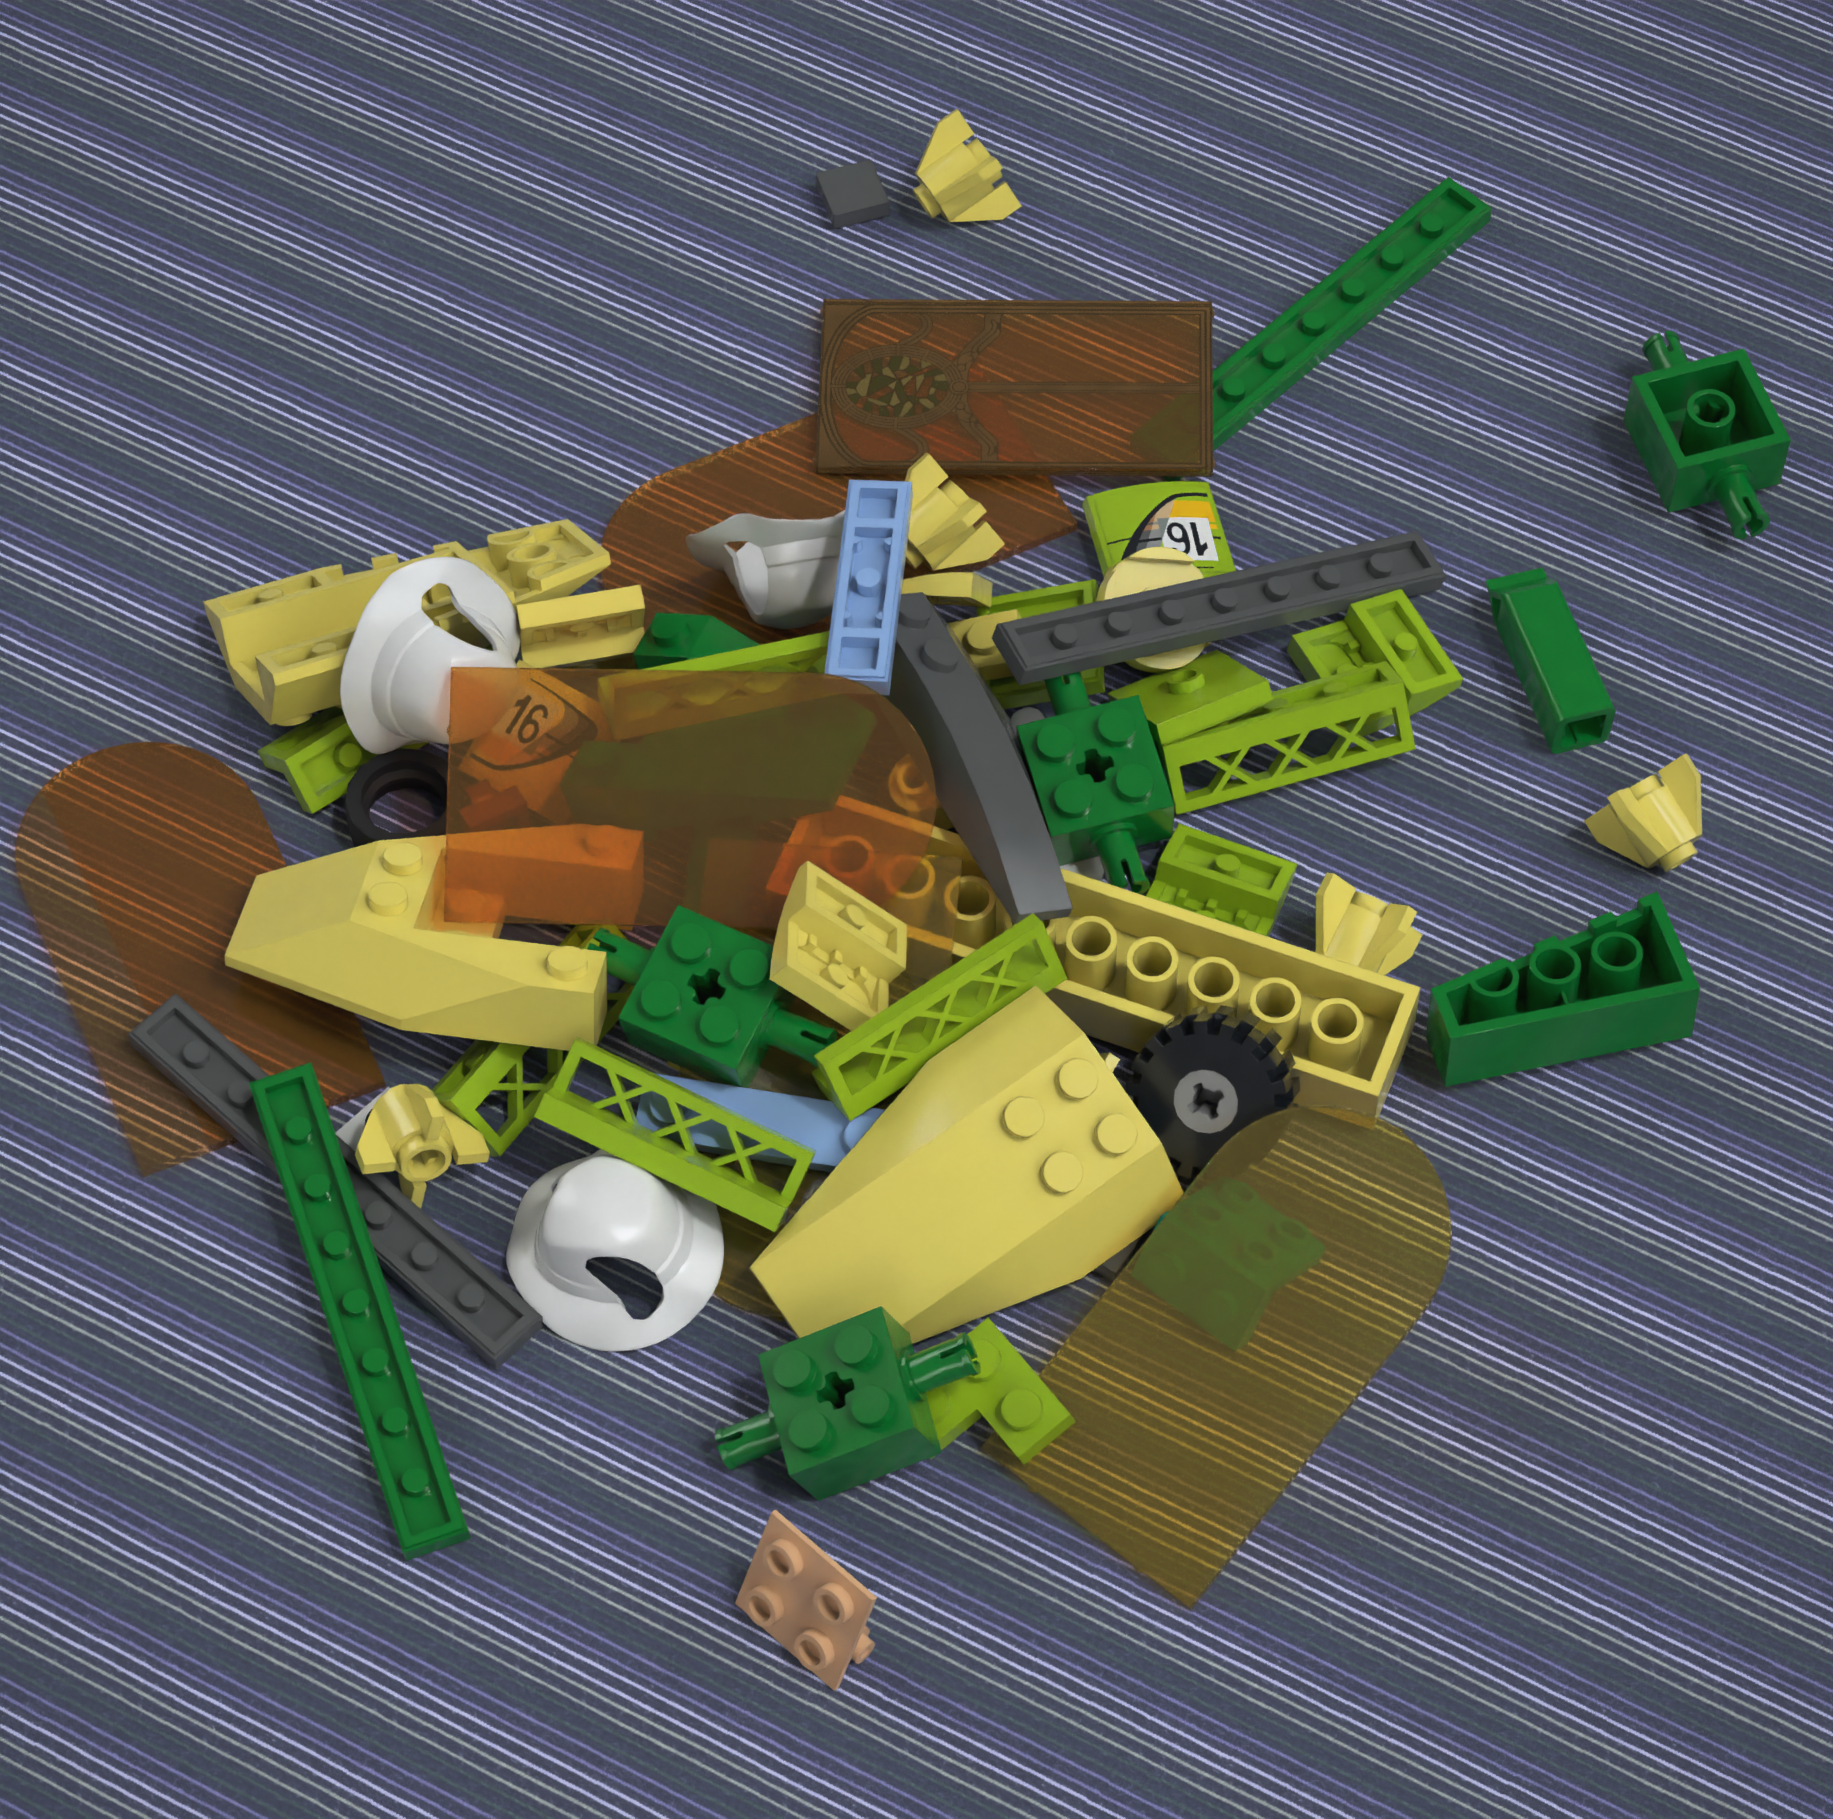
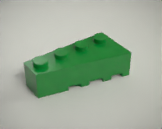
[1426,891,1700,1087]

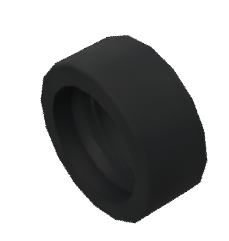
[345,748,467,847]

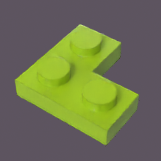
[927,1317,1076,1465]

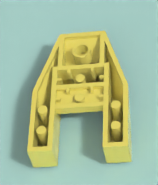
[224,824,644,1051]

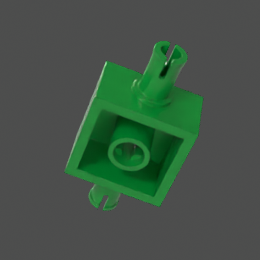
[1623,330,1791,540]
[1016,671,1175,894]
[587,905,837,1088]
[715,1306,981,1501]

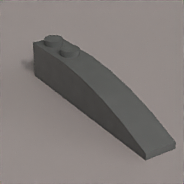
[873,592,1073,924]

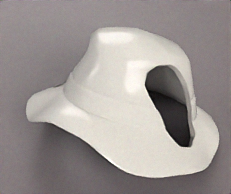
[686,510,845,629]
[340,557,520,754]
[506,1149,724,1351]

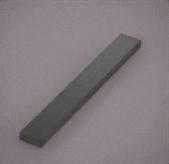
[992,531,1447,685]
[128,993,544,1370]

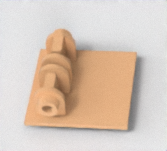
[735,1510,877,1691]

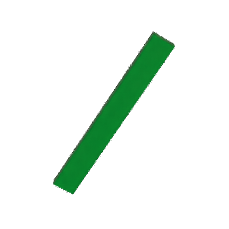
[1129,177,1492,482]
[249,1062,471,1561]

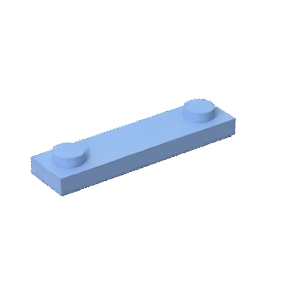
[824,480,913,695]
[636,1073,884,1172]

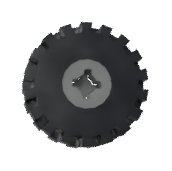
[1125,1005,1300,1181]

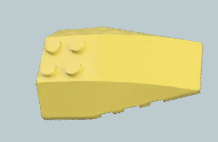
[203,519,611,726]
[749,985,1187,1344]

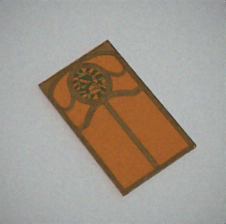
[813,299,1216,477]

